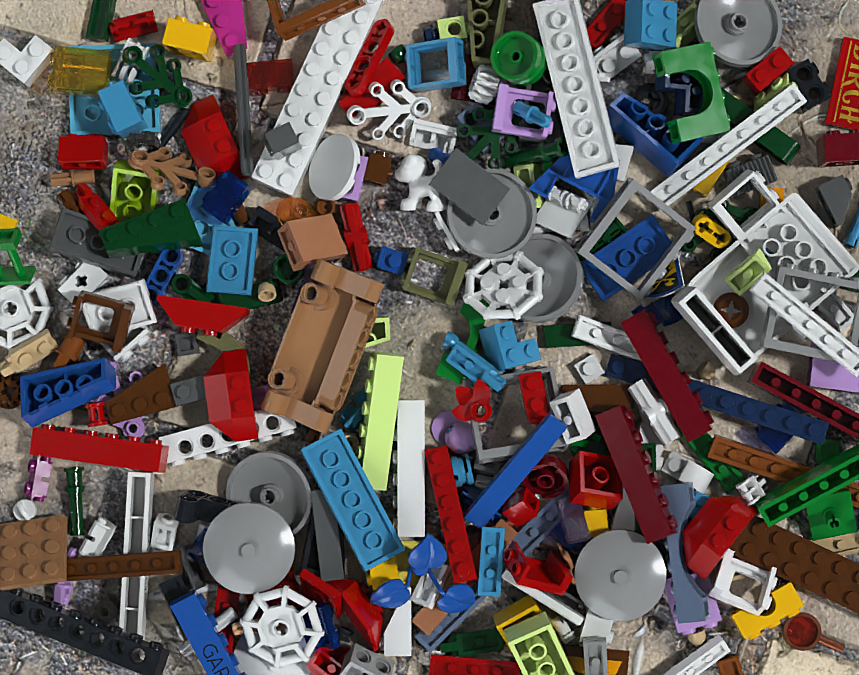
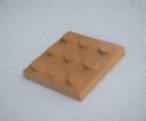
[0,514,68,590]

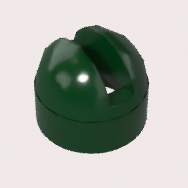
[388,44,406,64]

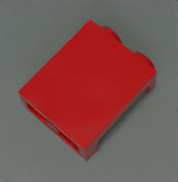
[503,541,573,596]

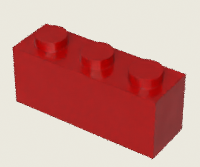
[338,57,406,126]

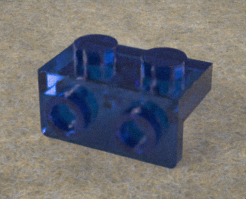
[297,601,340,651]

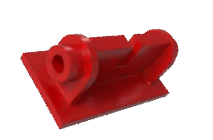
[110,10,158,42]

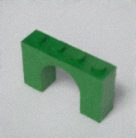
[652,42,730,144]

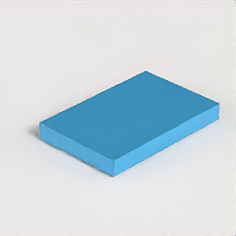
[206,225,258,297]

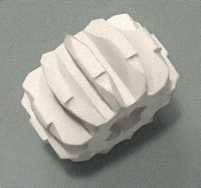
[468,64,500,104]

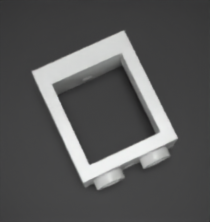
[706,169,781,241]

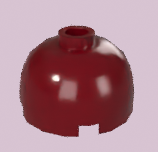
[523,453,569,499]

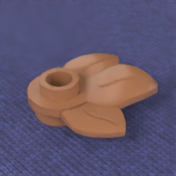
[557,542,575,585]

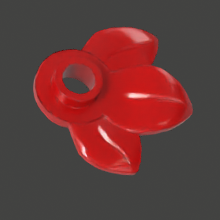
[452,379,492,422]

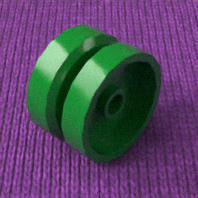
[490,30,547,86]

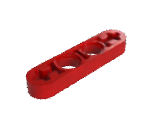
[344,19,395,97]

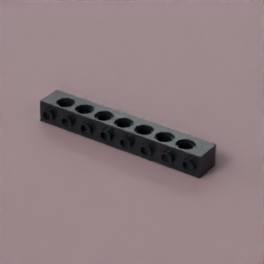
[0,588,170,675]

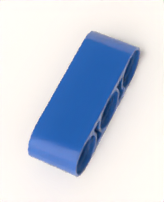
[146,249,184,307]

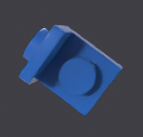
[374,245,409,276]

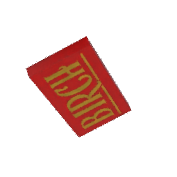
[824,37,859,130]

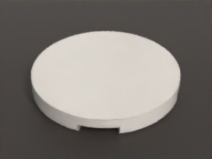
[309,134,360,201]

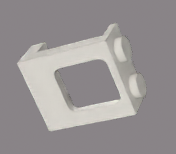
[708,549,778,616]

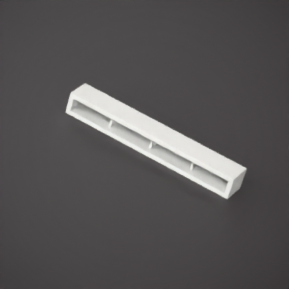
[119,471,154,656]

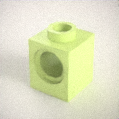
[437,16,470,42]

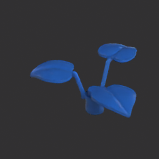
[370,533,476,613]

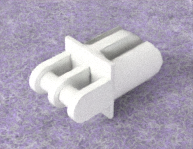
[111,38,150,84]
[735,472,769,506]

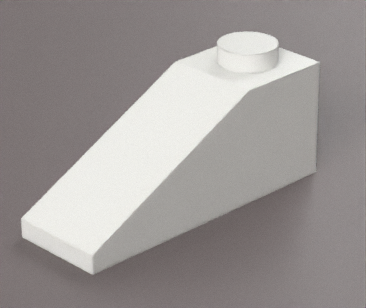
[380,586,412,656]

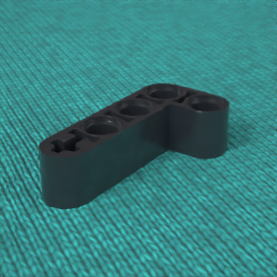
[174,490,239,523]

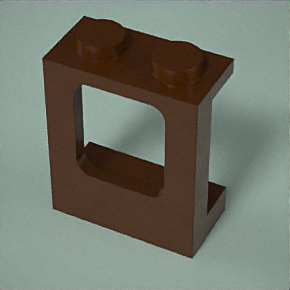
[66,290,135,353]

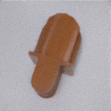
[54,333,85,369]

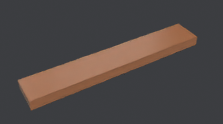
[411,518,519,636]

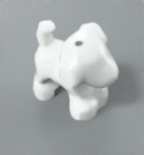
[395,154,447,212]

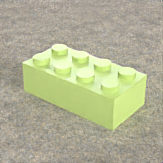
[504,611,575,675]

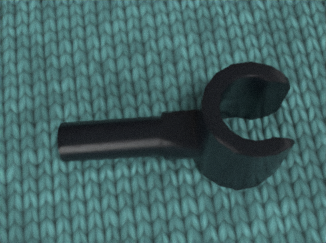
[686,201,703,228]

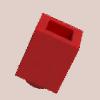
[502,487,541,527]

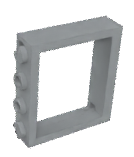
[573,177,696,300]
[760,263,859,362]
[464,365,569,465]

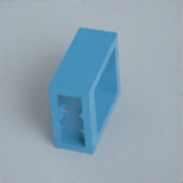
[404,37,467,93]

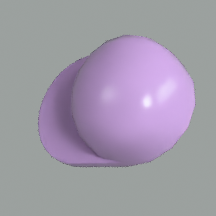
[432,411,475,455]

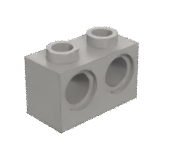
[340,643,394,675]

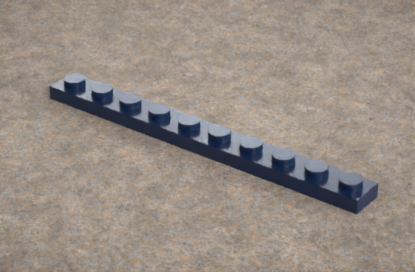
[604,353,829,445]

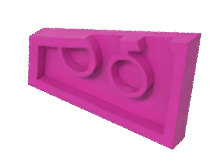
[201,0,248,58]

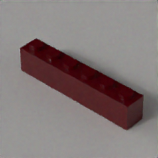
[621,309,714,442]
[747,361,859,442]
[595,405,678,544]

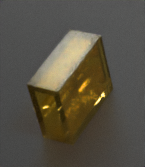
[48,46,113,98]

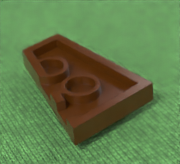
[105,363,178,425]

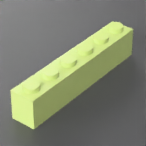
[356,351,404,491]

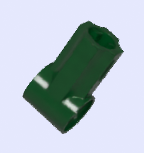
[172,274,215,303]

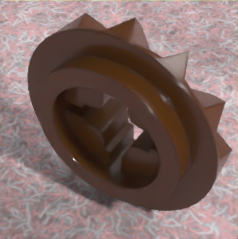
[713,292,749,328]
[0,374,21,409]

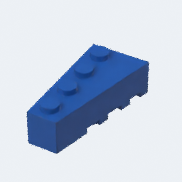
[607,93,704,178]
[20,358,116,428]

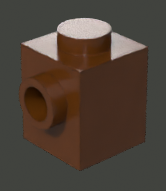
[364,151,396,187]

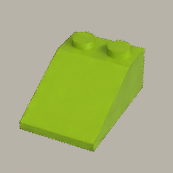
[110,158,162,222]

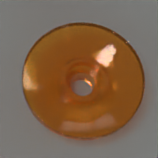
[276,197,319,226]

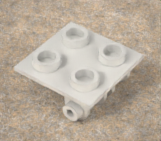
[536,185,593,239]

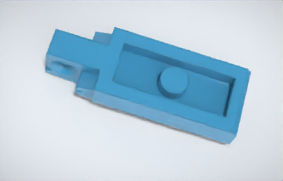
[445,341,507,392]

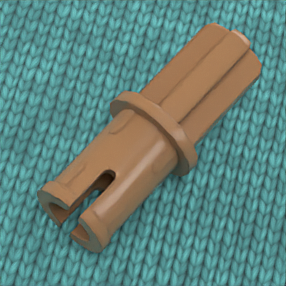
[50,169,96,187]

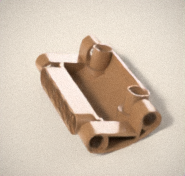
[260,259,384,433]

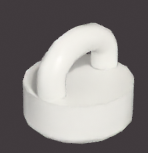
[13,499,37,521]

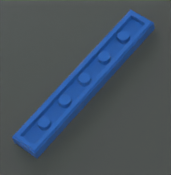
[463,413,568,529]

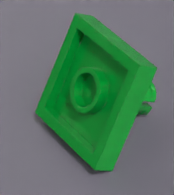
[806,487,858,541]

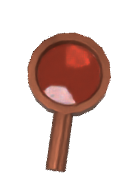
[782,612,845,653]

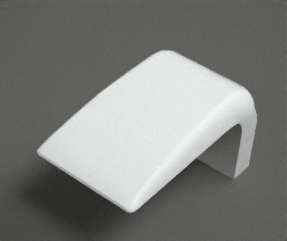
[671,193,859,376]

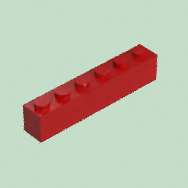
[29,424,169,473]
[425,445,477,584]

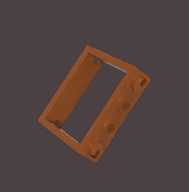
[267,0,366,41]

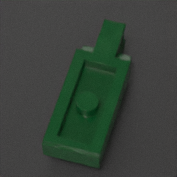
[439,627,504,657]

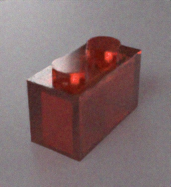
[247,58,295,96]

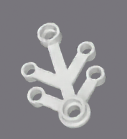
[347,79,431,140]

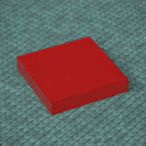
[299,568,343,619]

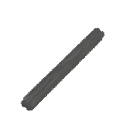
[233,44,254,176]

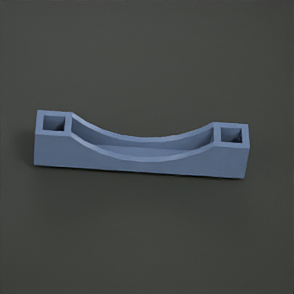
[660,482,711,624]

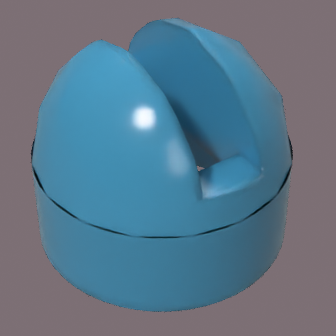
[442,331,460,351]

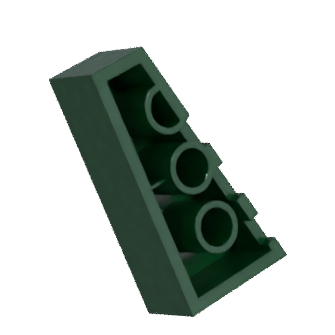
[99,198,203,259]

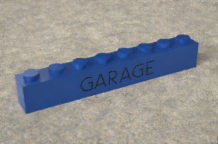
[170,589,246,675]

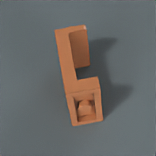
[277,214,348,272]

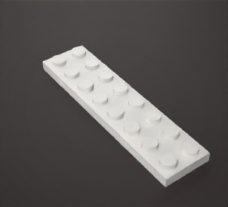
[533,0,621,179]

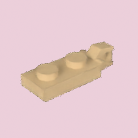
[0,329,60,377]

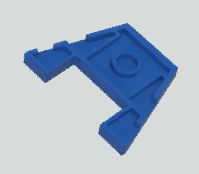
[529,152,620,230]

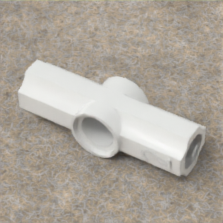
[628,378,682,447]

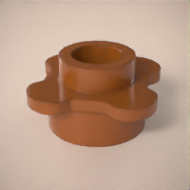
[313,199,340,215]

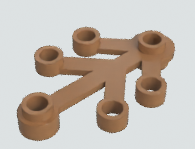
[128,147,216,196]

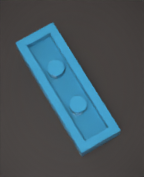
[477,526,505,597]

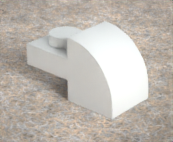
[661,451,714,494]

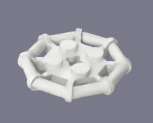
[463,250,544,321]
[0,277,54,351]
[239,585,325,669]

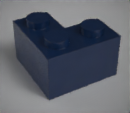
[655,71,703,117]

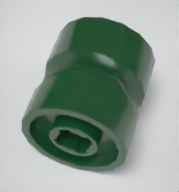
[273,254,305,285]

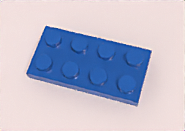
[581,214,672,302]

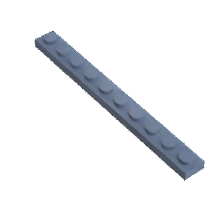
[415,482,578,653]

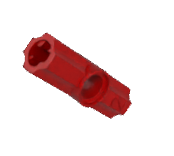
[339,202,373,272]

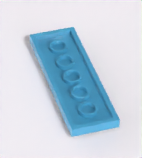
[300,429,406,572]

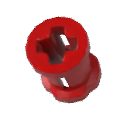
[85,402,108,427]

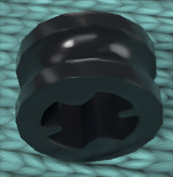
[331,624,354,643]

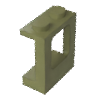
[400,246,468,307]

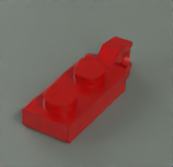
[74,183,121,231]
[518,371,550,427]

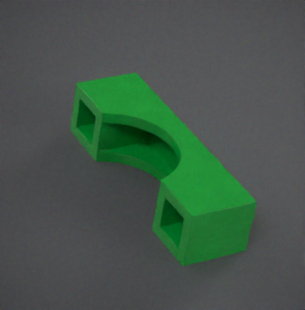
[435,299,490,384]

